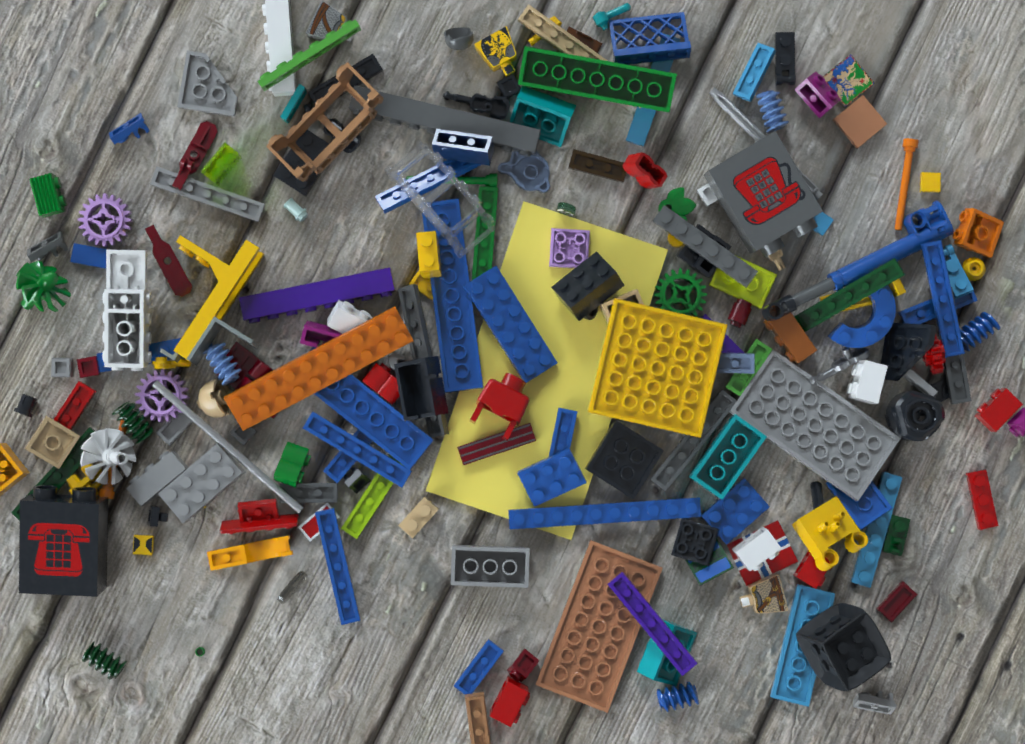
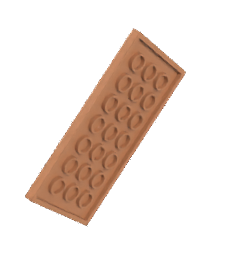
[535,540,663,713]

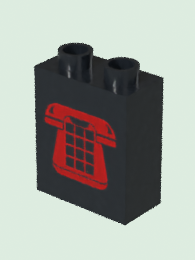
[19,485,108,597]

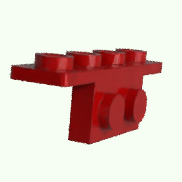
[220,499,299,534]

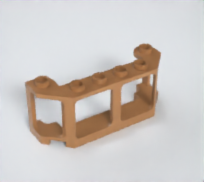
[266,62,384,182]

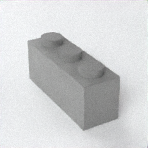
[126,451,189,506]

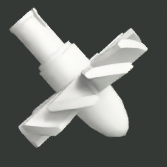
[80,428,136,485]

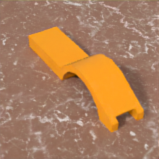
[207,535,293,571]

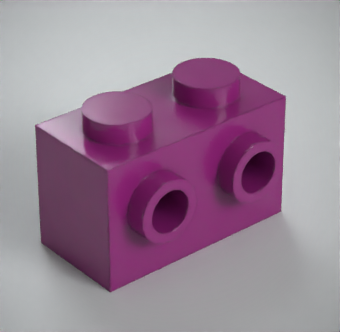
[795,72,841,118]

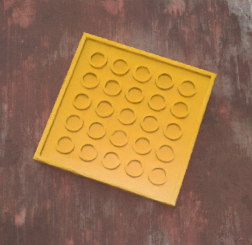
[588,298,728,438]

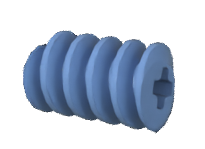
[755,90,789,133]
[203,343,242,386]

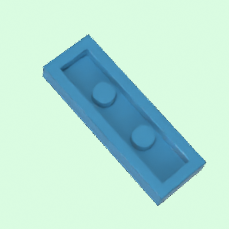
[733,43,776,102]

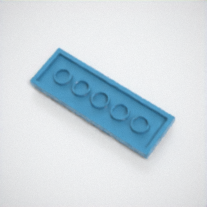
[770,584,835,707]

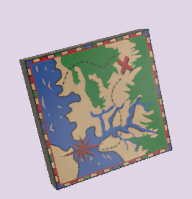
[823,54,875,108]

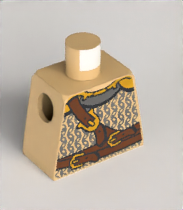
[739,573,788,613]

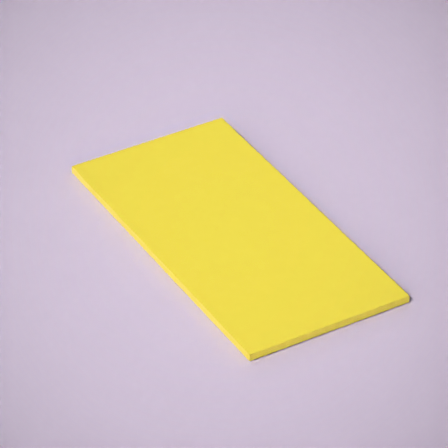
[426,201,668,540]

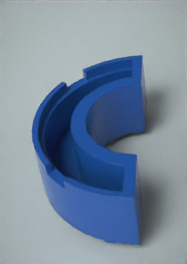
[827,285,896,348]

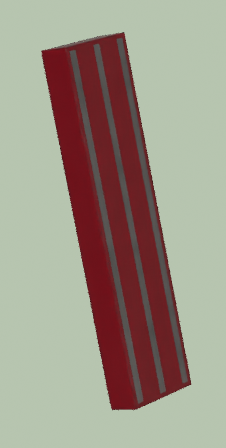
[457,423,536,465]

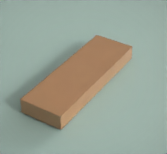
[465,692,491,744]

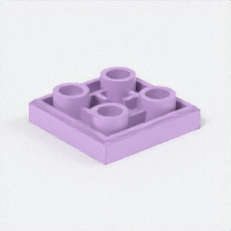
[549,228,590,268]

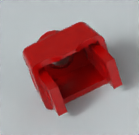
[470,373,529,441]

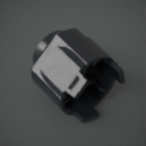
[884,391,945,441]

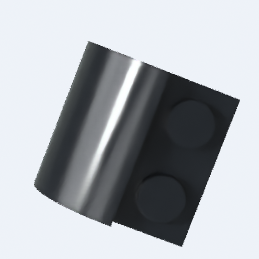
[676,224,732,278]

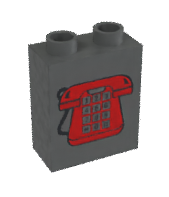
[704,131,823,257]

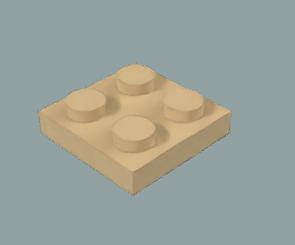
[25,416,80,469]

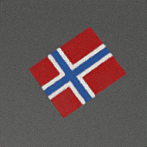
[727,520,798,586]

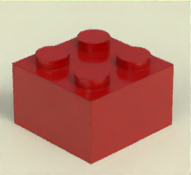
[490,676,530,727]

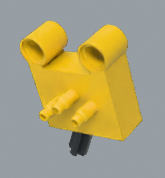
[792,481,868,571]

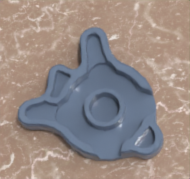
[498,151,550,193]

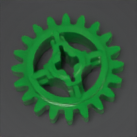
[654,268,707,317]

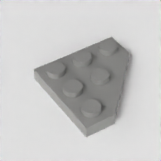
[177,51,238,117]

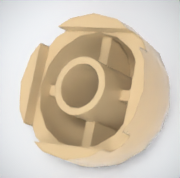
[197,379,232,418]

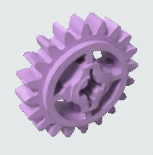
[78,193,133,247]
[135,369,190,423]

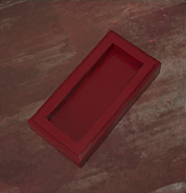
[876,581,918,623]

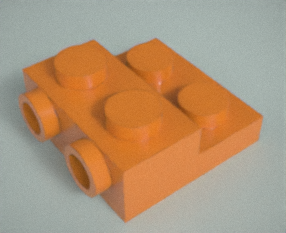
[953,208,1004,258]

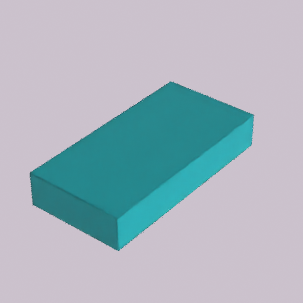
[280,84,307,123]

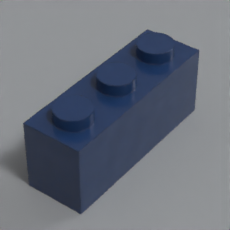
[432,129,495,166]

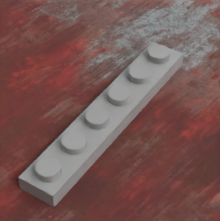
[150,166,265,222]

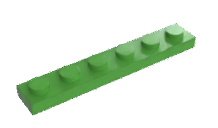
[258,19,361,91]

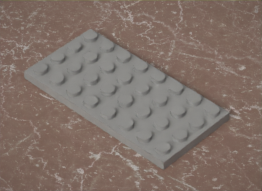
[729,349,901,501]

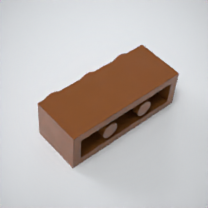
[763,309,817,364]

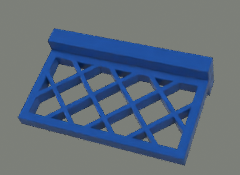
[609,12,691,65]

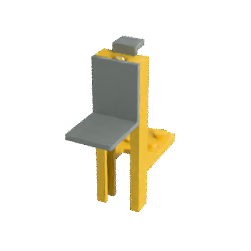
[160,235,264,366]

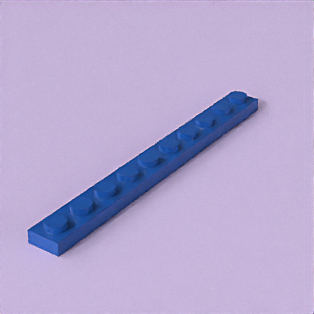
[508,497,701,530]

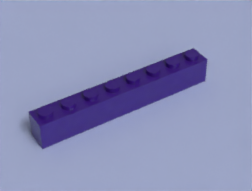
[239,267,396,324]

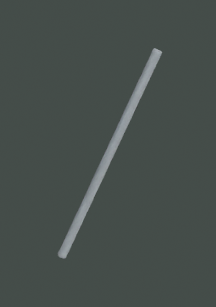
[152,380,303,513]

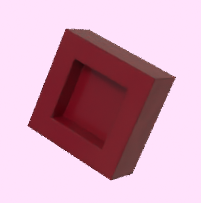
[77,356,101,378]

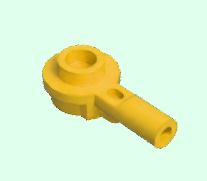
[152,357,191,370]

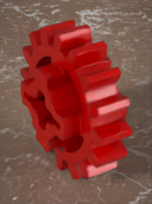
[922,334,946,375]

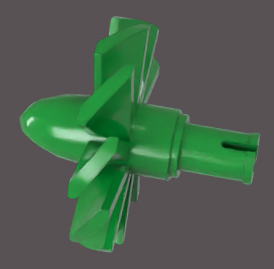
[16,261,71,312]

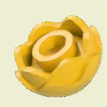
[962,257,986,281]

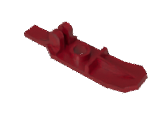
[172,121,218,190]
[145,224,192,297]

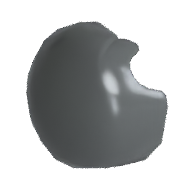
[444,27,474,50]

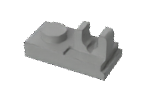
[853,691,897,715]

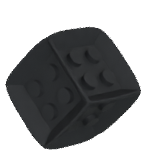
[796,603,891,691]

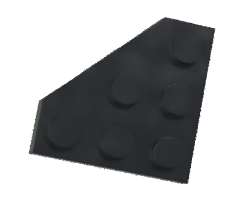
[881,323,937,381]

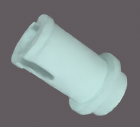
[283,198,308,222]

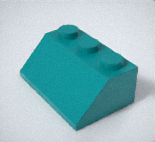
[510,86,576,147]
[637,619,697,686]

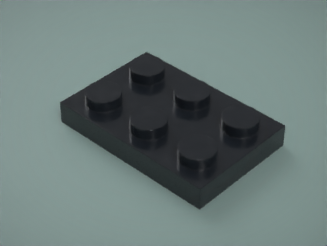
[273,130,329,197]

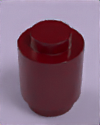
[728,298,752,328]

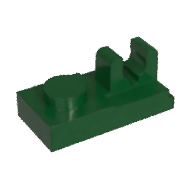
[882,515,911,556]

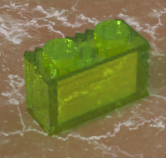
[200,142,242,186]

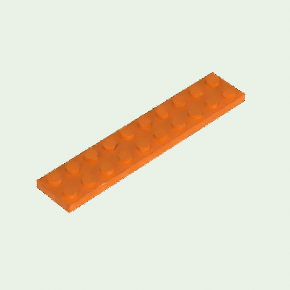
[224,306,414,431]

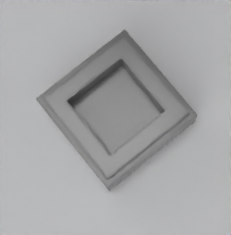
[51,358,73,378]

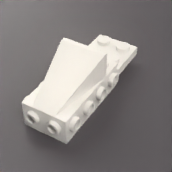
[102,249,154,371]

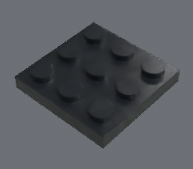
[585,420,664,499]

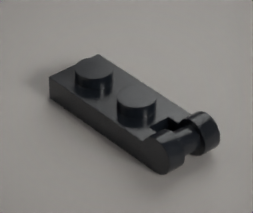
[775,32,796,85]

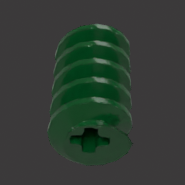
[112,401,153,444]
[82,641,127,680]

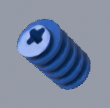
[960,312,1001,352]
[656,681,699,712]

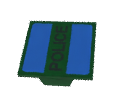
[685,539,734,586]

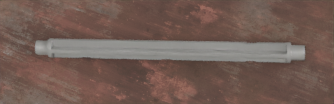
[709,87,823,200]

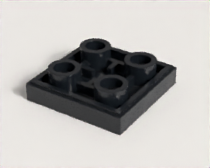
[671,518,720,566]

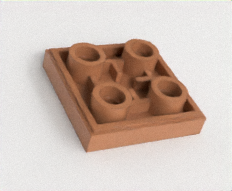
[833,95,887,149]

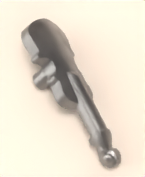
[809,347,870,385]

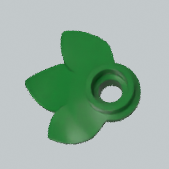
[658,187,696,221]

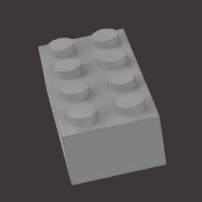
[158,443,245,523]
[451,545,530,588]

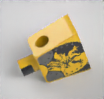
[474,27,517,77]

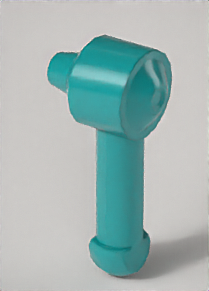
[592,3,631,31]

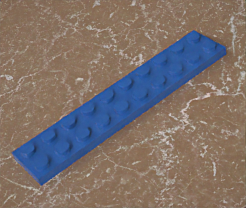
[421,198,483,393]

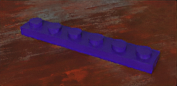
[608,572,698,676]

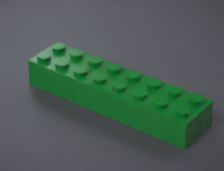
[518,46,677,113]

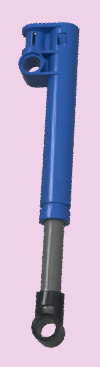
[762,200,954,321]

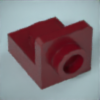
[507,649,540,682]

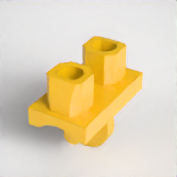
[66,464,102,496]

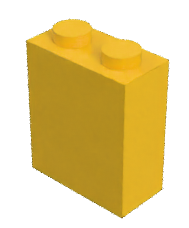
[416,231,442,278]

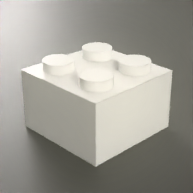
[846,360,888,404]
[732,526,781,571]

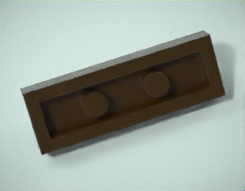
[568,149,626,183]

